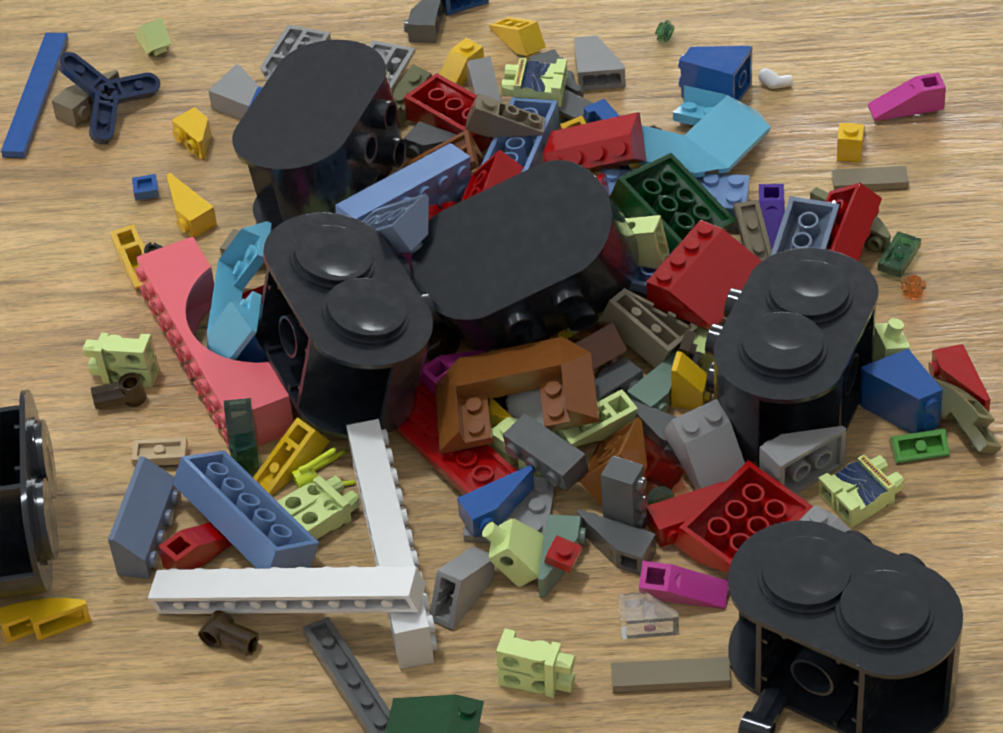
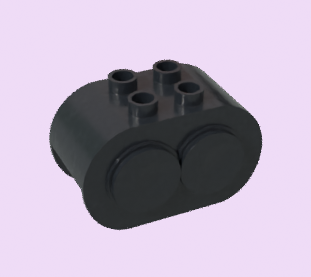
[232,40,406,233]
[411,160,639,352]
[254,212,435,439]
[705,248,879,468]
[0,389,58,599]
[728,520,963,733]

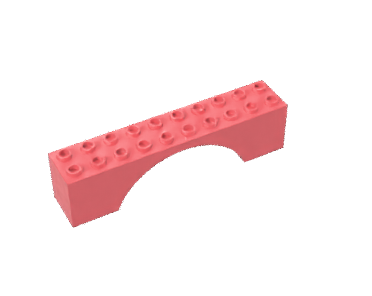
[135,236,294,455]

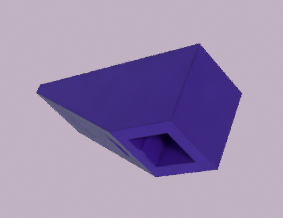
[759,184,785,249]

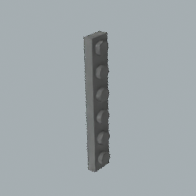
[303,617,390,733]

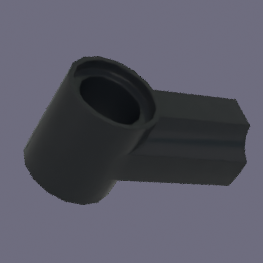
[738,687,787,733]

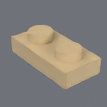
[131,437,188,467]

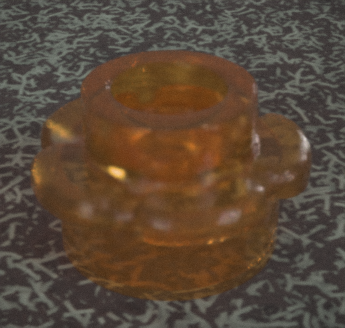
[901,275,926,298]

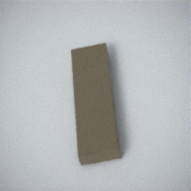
[611,657,731,693]

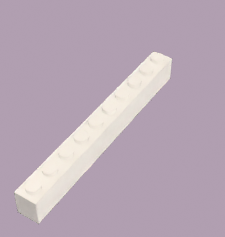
[148,565,426,614]

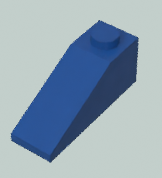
[457,465,534,538]

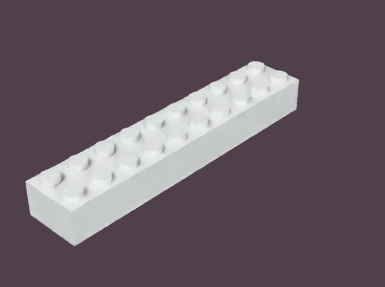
[346,419,438,670]

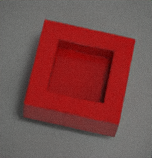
[544,535,582,573]

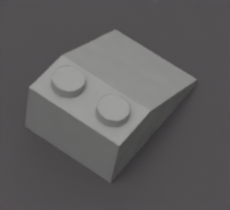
[663,399,745,490]
[760,426,846,494]

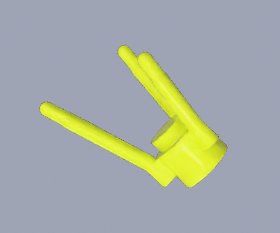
[291,448,355,489]

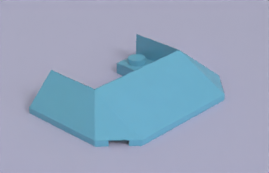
[638,85,771,177]
[207,221,271,360]

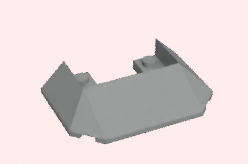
[260,25,416,90]

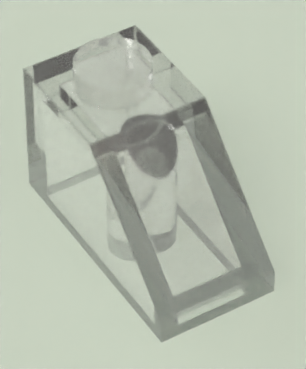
[618,592,679,639]

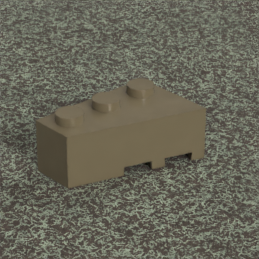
[599,288,699,368]

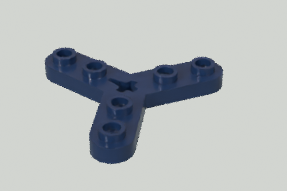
[58,52,161,144]

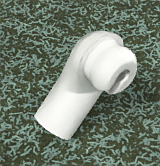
[758,68,793,89]

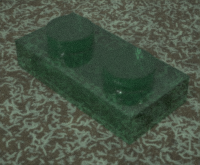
[877,231,921,278]

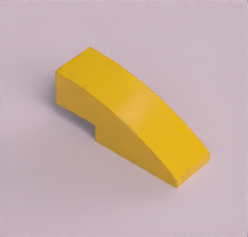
[110,224,145,290]
[0,598,91,643]

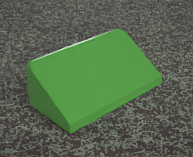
[889,429,950,464]

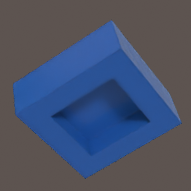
[132,174,159,201]

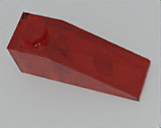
[643,433,685,493]

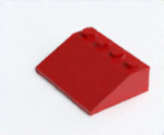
[646,220,762,330]
[675,460,813,573]

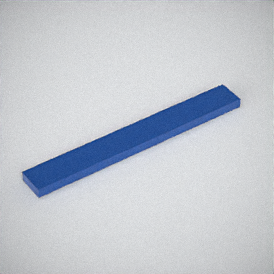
[1,33,69,158]

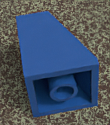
[678,46,752,101]
[859,349,943,433]

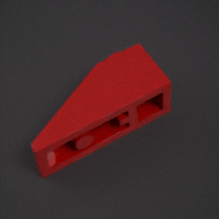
[928,344,991,412]
[646,481,724,548]

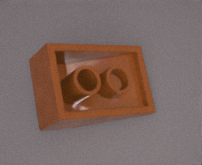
[579,417,647,506]

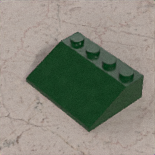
[610,153,737,254]
[385,694,484,733]

